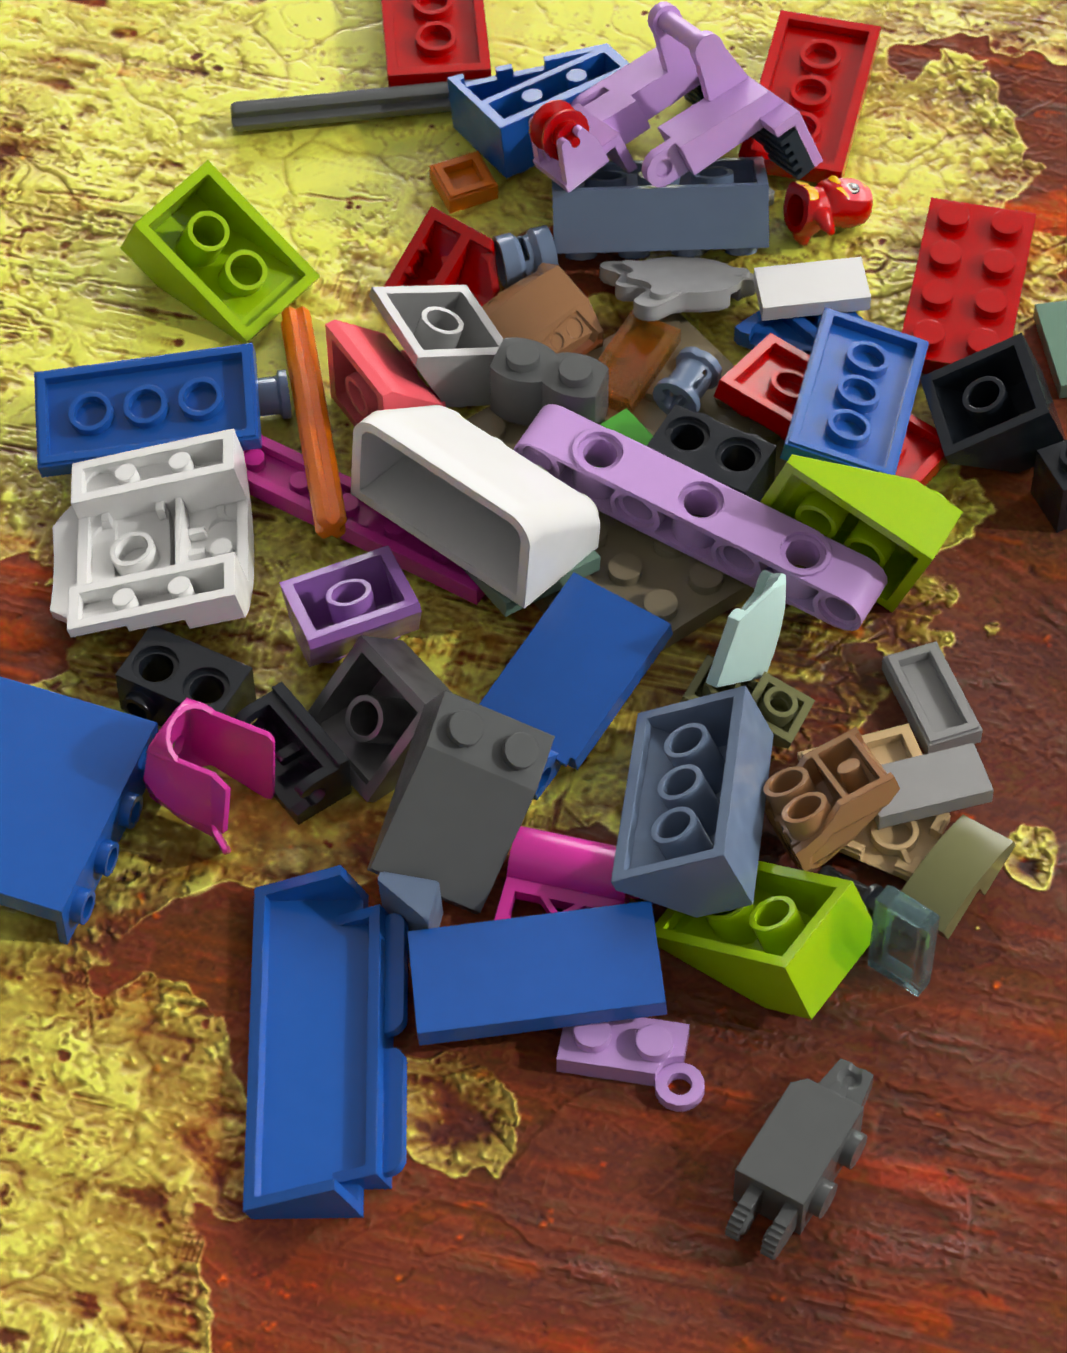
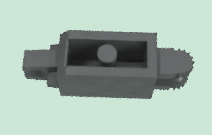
[725,1058,874,1260]

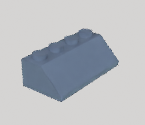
[552,157,769,260]
[611,685,774,918]

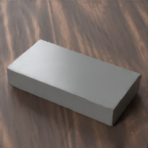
[881,641,983,754]
[874,743,994,829]

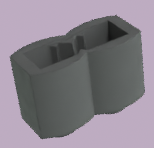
[489,337,609,426]

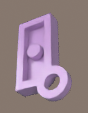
[556,1017,705,1112]

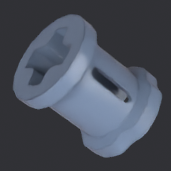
[653,346,722,415]
[258,369,292,419]

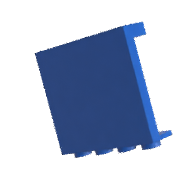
[0,676,158,944]

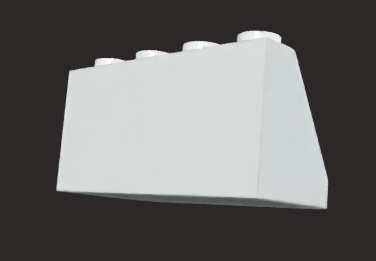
[351,405,600,609]

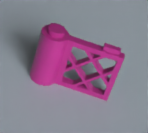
[494,826,641,920]

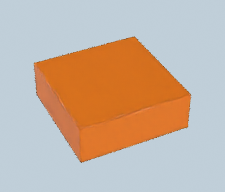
[429,151,498,214]

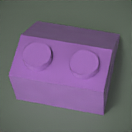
[279,545,422,667]

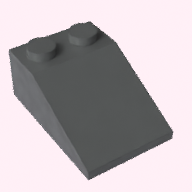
[367,690,555,915]

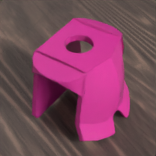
[143,698,275,855]

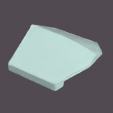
[706,570,786,688]

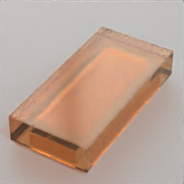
[598,310,681,413]

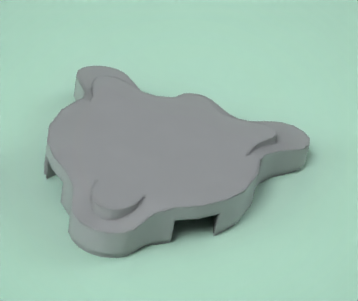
[599,256,756,321]

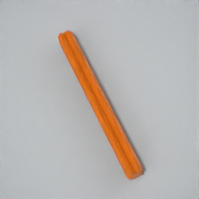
[281,306,347,539]

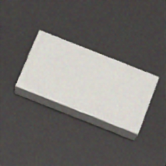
[753,257,871,321]

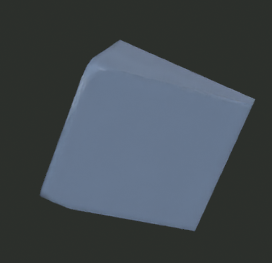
[378,872,443,931]

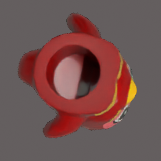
[783,176,873,246]

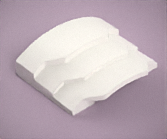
[50,428,254,637]

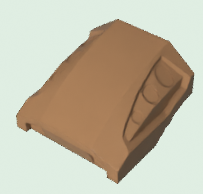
[482,263,603,355]
[763,727,900,872]

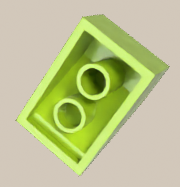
[120,160,320,344]
[760,454,963,613]
[655,861,879,1020]

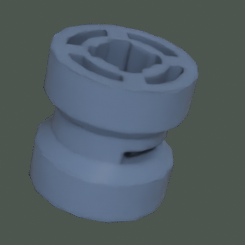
[492,225,558,288]

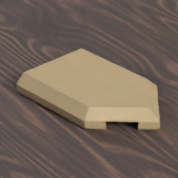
[797,723,951,881]

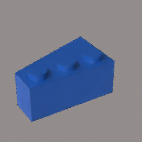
[447,43,629,179]

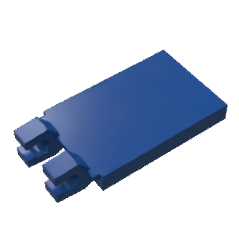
[479,572,673,800]

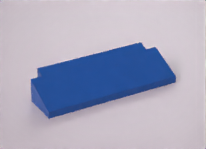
[243,865,408,1219]

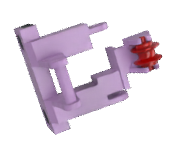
[529,1,823,193]

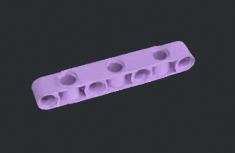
[513,404,888,631]

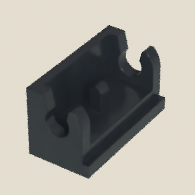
[234,682,352,825]

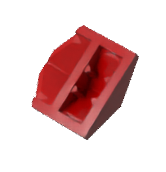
[384,206,500,307]

